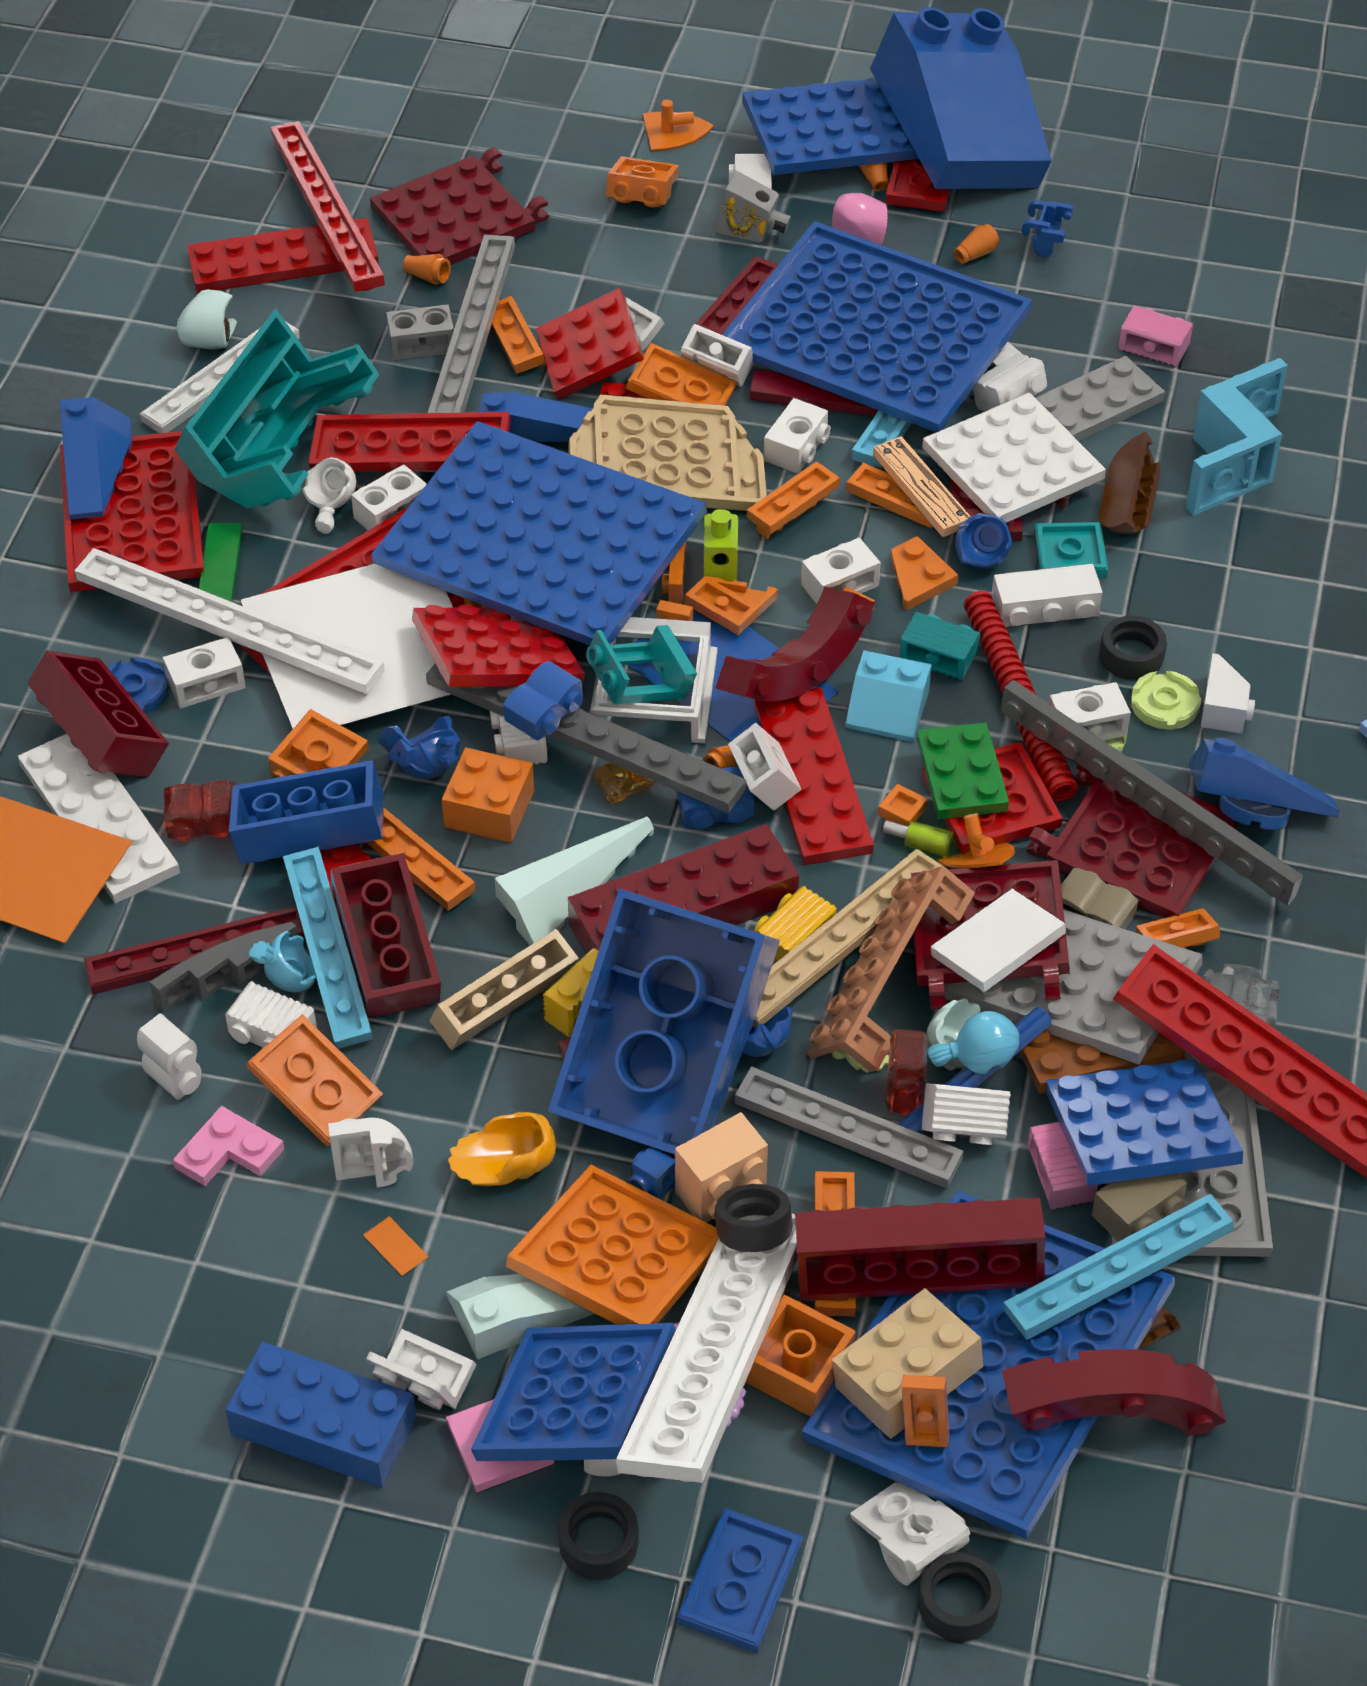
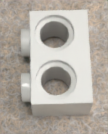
[351,464,427,530]

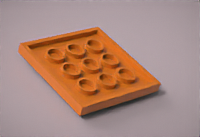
[506,1165,719,1325]

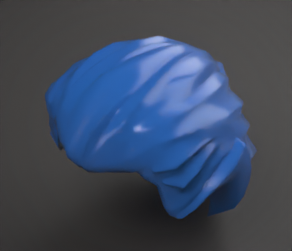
[955,513,1012,570]
[742,1006,793,1057]

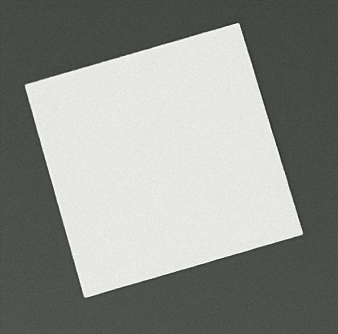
[241,564,453,728]

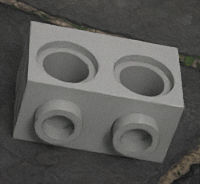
[386,304,454,361]

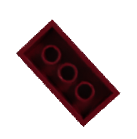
[27,650,169,777]
[331,853,441,1019]

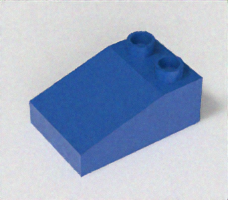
[870,7,1052,189]
[548,888,780,1154]

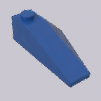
[478,392,593,442]
[60,397,132,520]
[1189,738,1339,818]

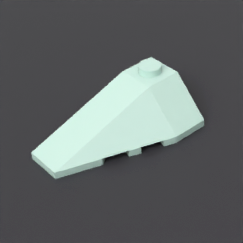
[446,1274,595,1360]

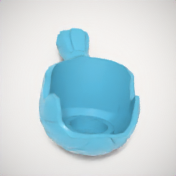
[249,931,316,993]
[927,1011,1020,1074]

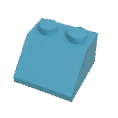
[845,651,932,742]

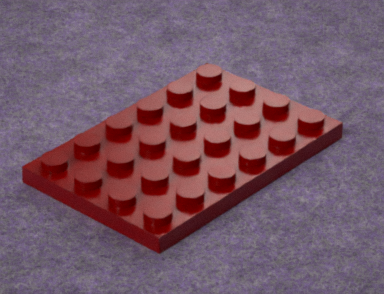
[60,431,204,592]

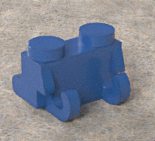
[1021,200,1074,257]

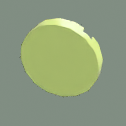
[1131,671,1201,730]

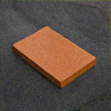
[626,343,737,406]
[246,1014,383,1147]

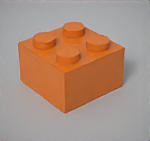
[441,747,534,843]
[746,1295,856,1417]

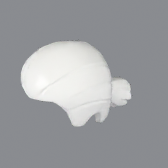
[302,457,356,534]

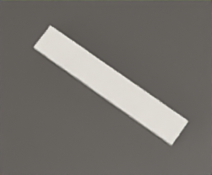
[140,321,300,433]

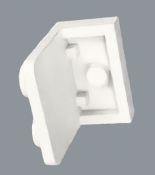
[366,1329,477,1410]

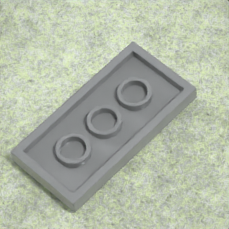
[1035,356,1165,441]

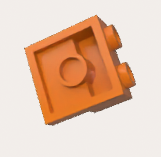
[606,156,679,207]
[268,709,369,779]

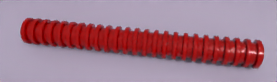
[963,591,1078,802]

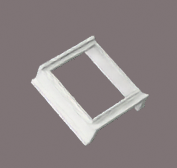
[590,617,718,744]

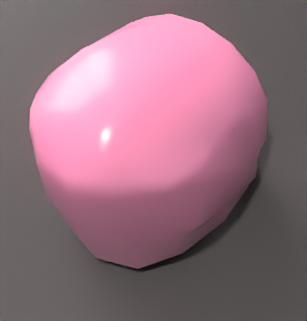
[832,193,887,245]

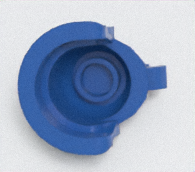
[378,716,461,779]

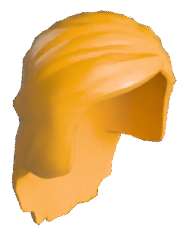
[448,1112,556,1186]

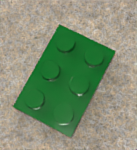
[916,722,1009,820]

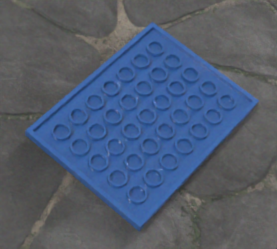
[722,221,1032,432]
[371,421,707,646]
[802,1190,1175,1539]

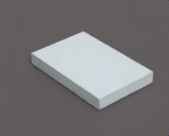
[931,889,1066,992]

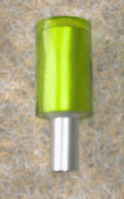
[883,820,954,858]

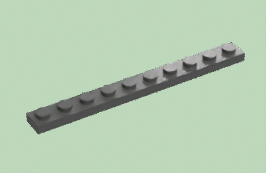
[426,663,747,813]
[1000,680,1303,906]

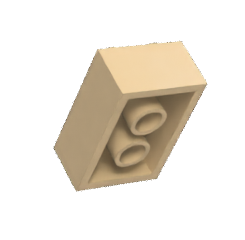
[832,1288,984,1439]

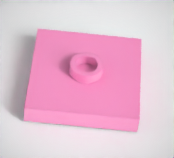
[446,1399,554,1493]

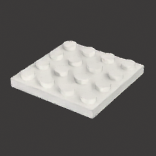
[922,393,1106,522]

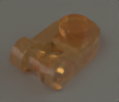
[593,763,656,805]

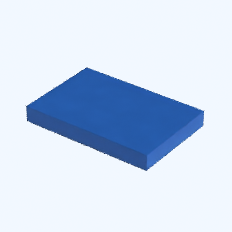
[677,1507,803,1653]

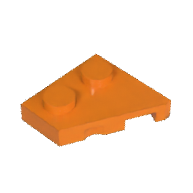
[890,536,958,611]
[684,576,778,636]

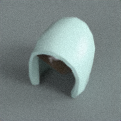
[176,289,237,350]

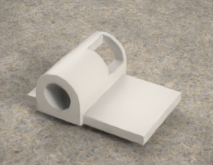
[850,1482,970,1585]

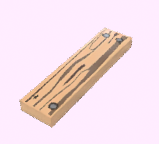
[873,436,971,537]

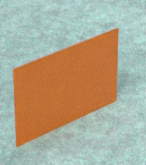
[0,796,132,944]

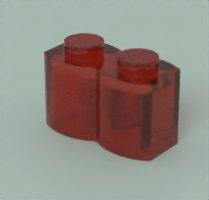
[164,780,236,841]
[886,1030,928,1115]

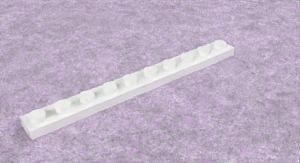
[75,548,385,694]

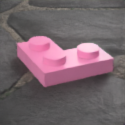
[173,1106,284,1186]

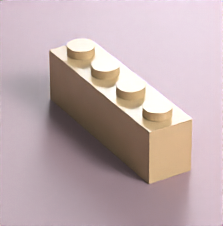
[429,929,579,1051]

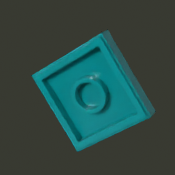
[1034,522,1108,578]

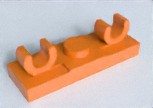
[747,461,840,539]

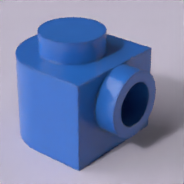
[628,1147,675,1199]

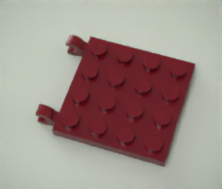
[370,147,549,265]
[1027,764,1238,918]
[911,860,1070,1010]

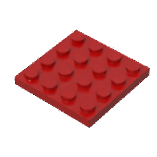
[412,605,585,687]

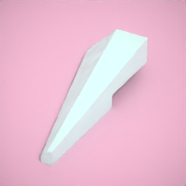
[495,817,654,945]

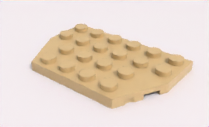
[568,395,767,511]

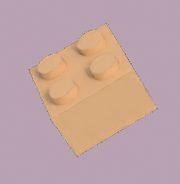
[675,1112,768,1223]

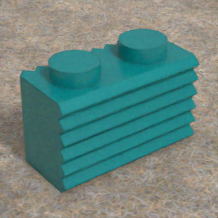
[899,612,980,680]

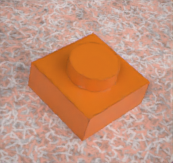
[656,600,693,621]
[878,784,928,826]

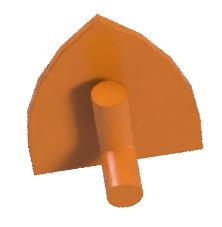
[643,99,714,152]
[937,813,1015,868]

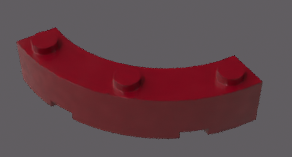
[715,586,875,702]
[1002,1349,1226,1436]

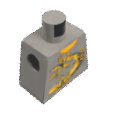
[716,171,791,243]

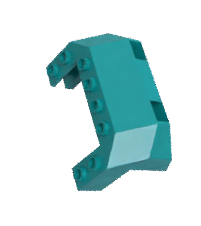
[174,308,380,509]

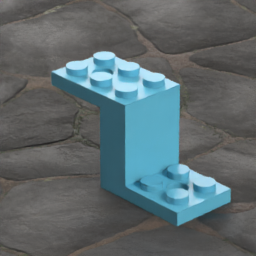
[1186,358,1288,516]

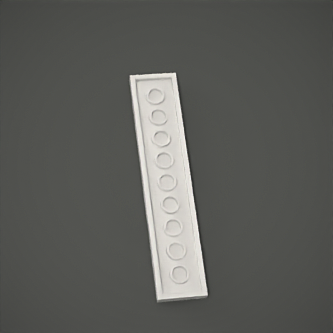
[616,1214,798,1483]

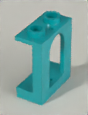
[586,625,697,705]

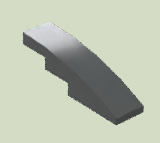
[150,922,297,1013]

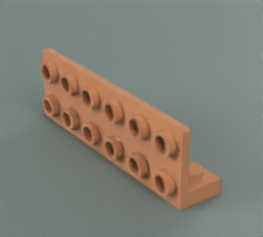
[806,865,975,1072]

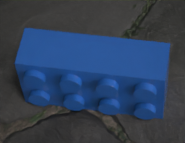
[229,760,384,864]
[225,1341,416,1488]

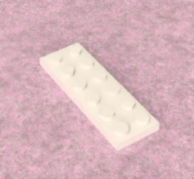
[18,734,180,904]

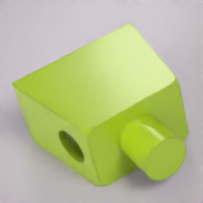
[704,509,738,581]

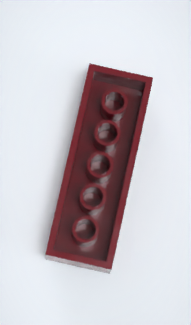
[568,824,800,954]
[795,1197,1046,1301]

